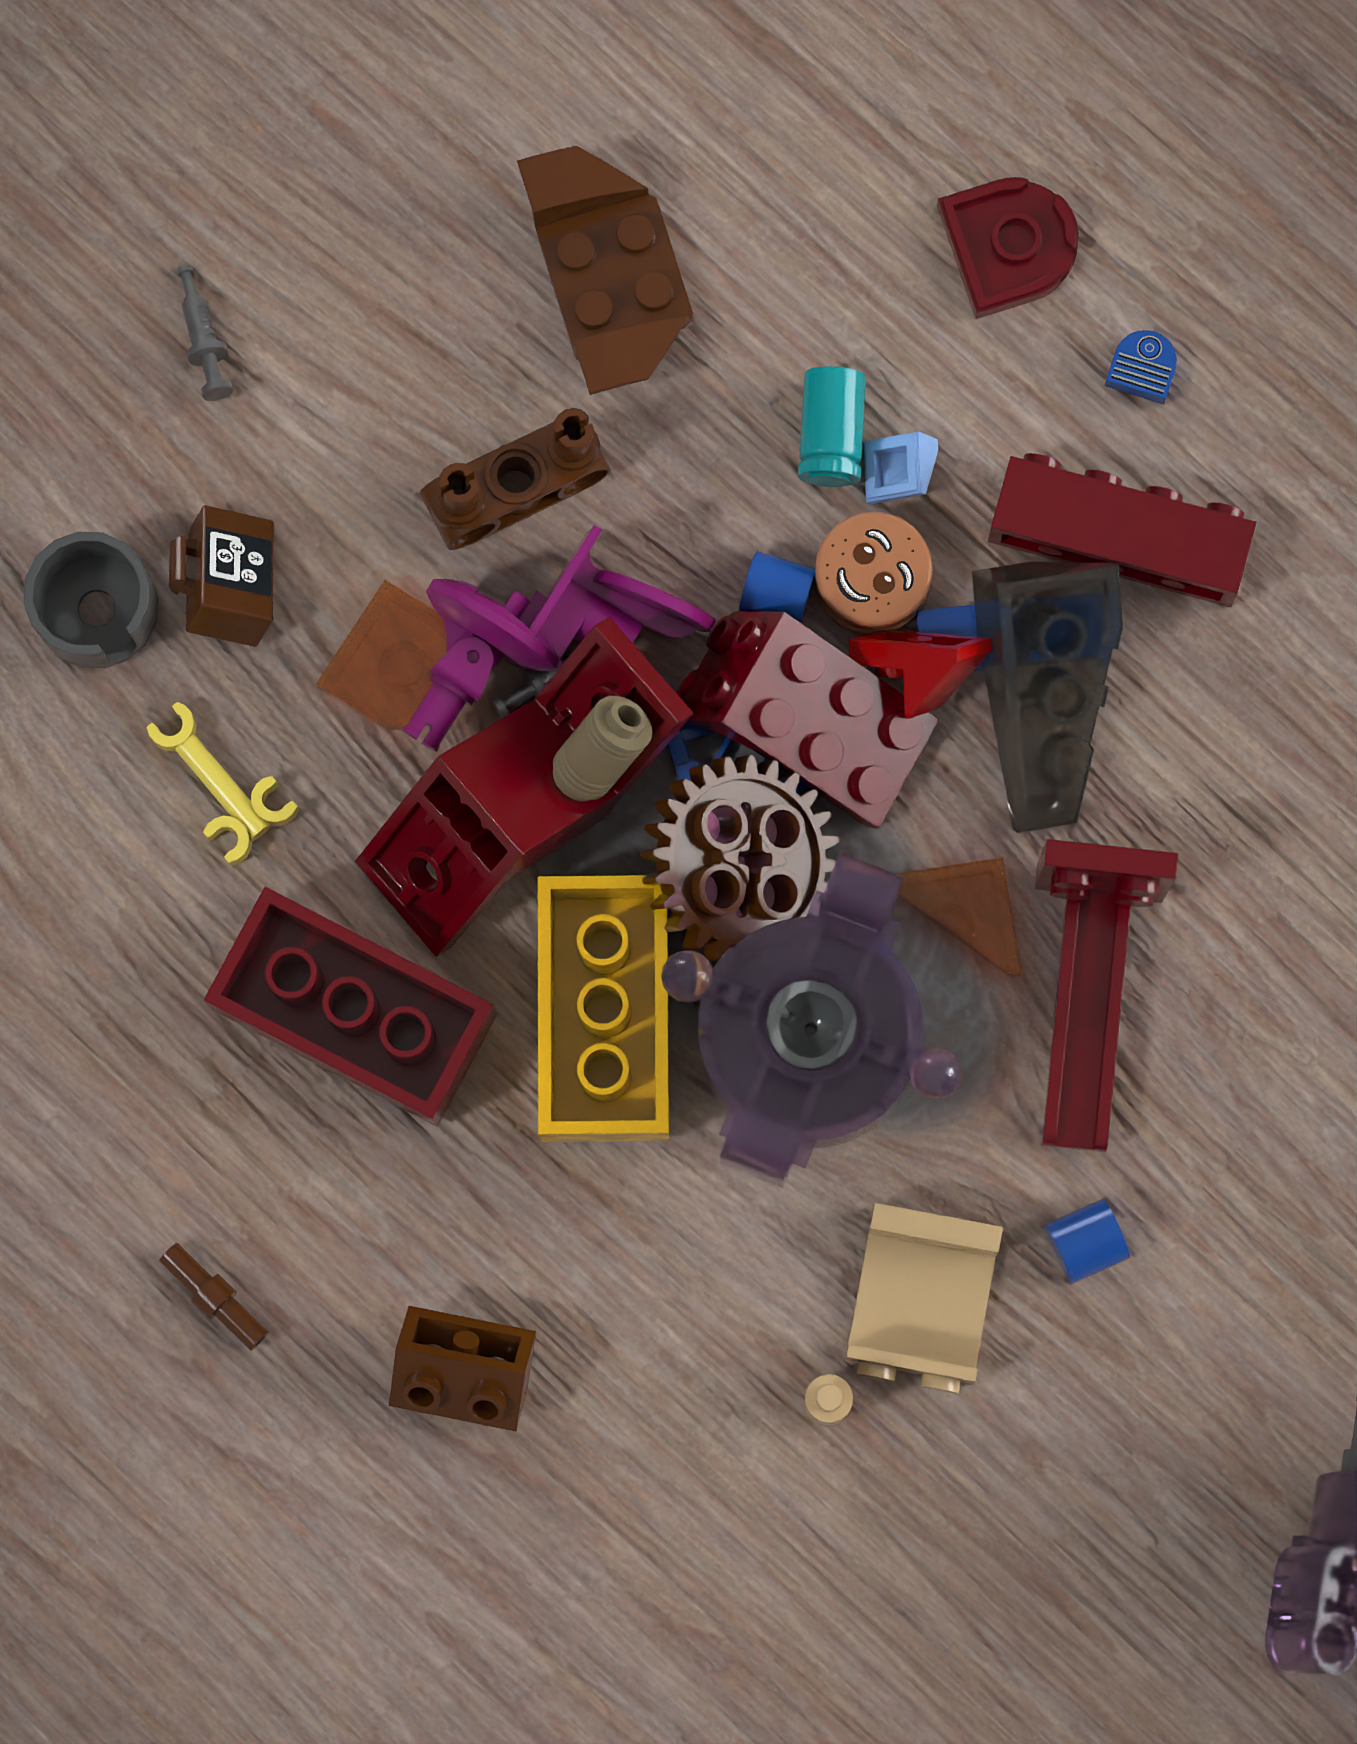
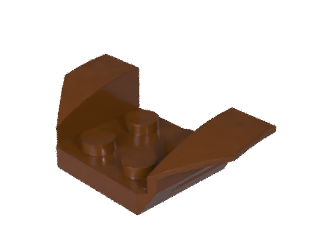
[517,146,693,395]

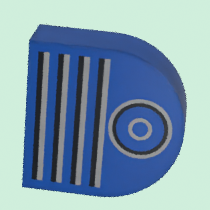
[1104,330,1177,405]

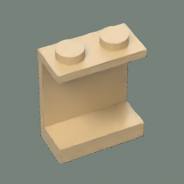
[845,1203,1003,1394]

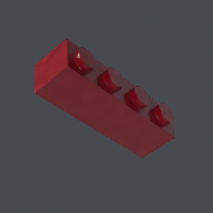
[988,453,1257,608]

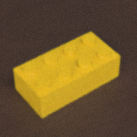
[538,875,670,1142]

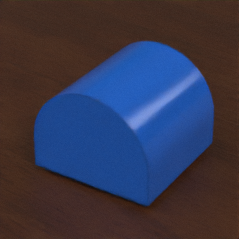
[739,551,815,624]
[1043,1199,1130,1285]

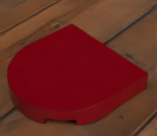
[937,177,1079,319]

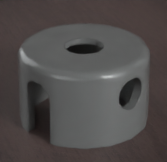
[23,532,158,669]

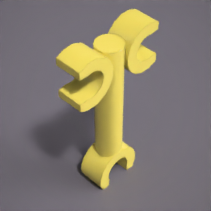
[147,702,299,866]

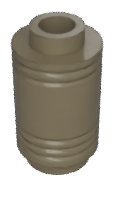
[553,696,652,801]

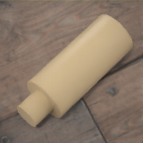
[804,1374,853,1427]

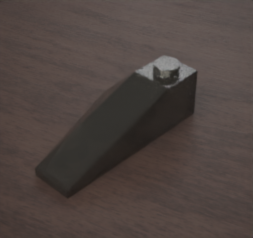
[972,561,1123,833]

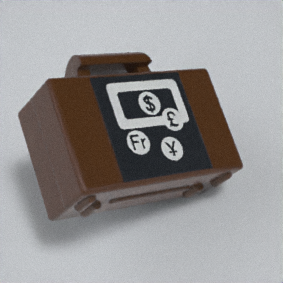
[169,505,274,647]

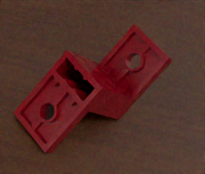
[355,617,694,957]

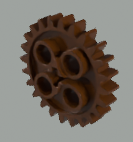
[640,755,841,965]

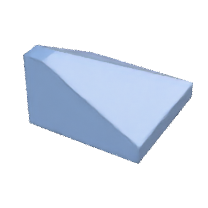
[864,431,938,504]

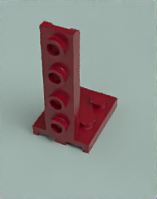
[1035,839,1178,1152]

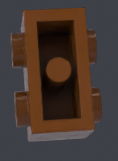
[389,1306,536,1431]

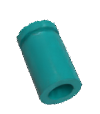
[798,366,866,487]

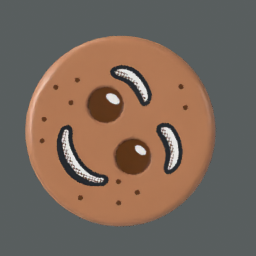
[815,512,933,635]

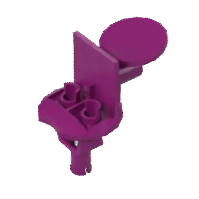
[402,525,716,752]

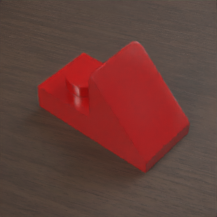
[849,630,991,719]

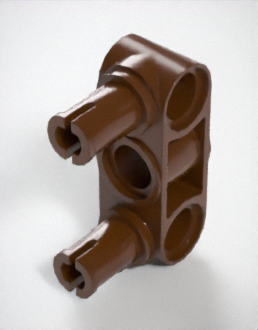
[419,408,611,550]

